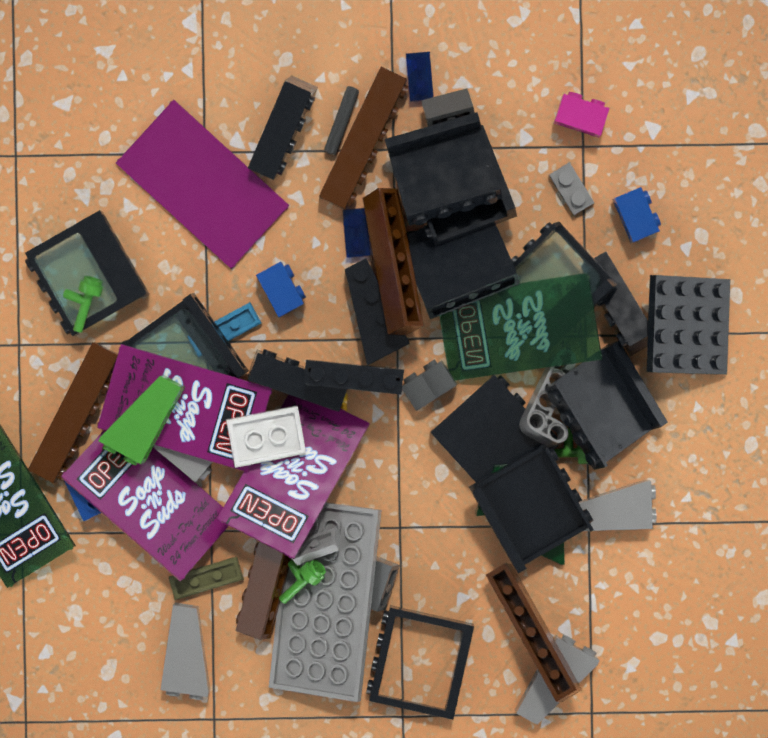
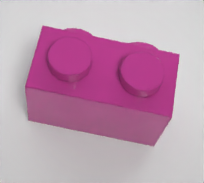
[554,92,610,138]

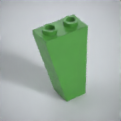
[98,375,185,465]

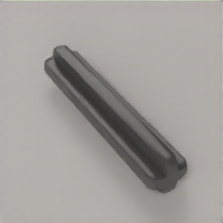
[324,86,359,155]

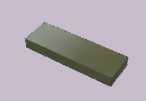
[168,556,244,600]

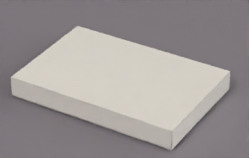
[226,406,306,468]

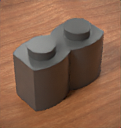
[402,359,457,411]

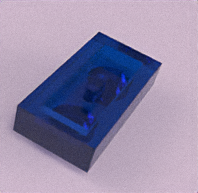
[406,51,434,102]
[343,208,371,258]

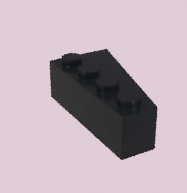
[248,75,317,180]
[580,252,648,356]
[345,258,410,366]
[247,349,347,412]

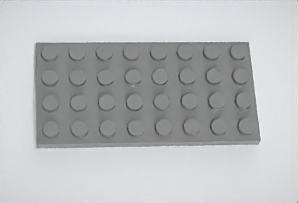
[269,502,382,702]

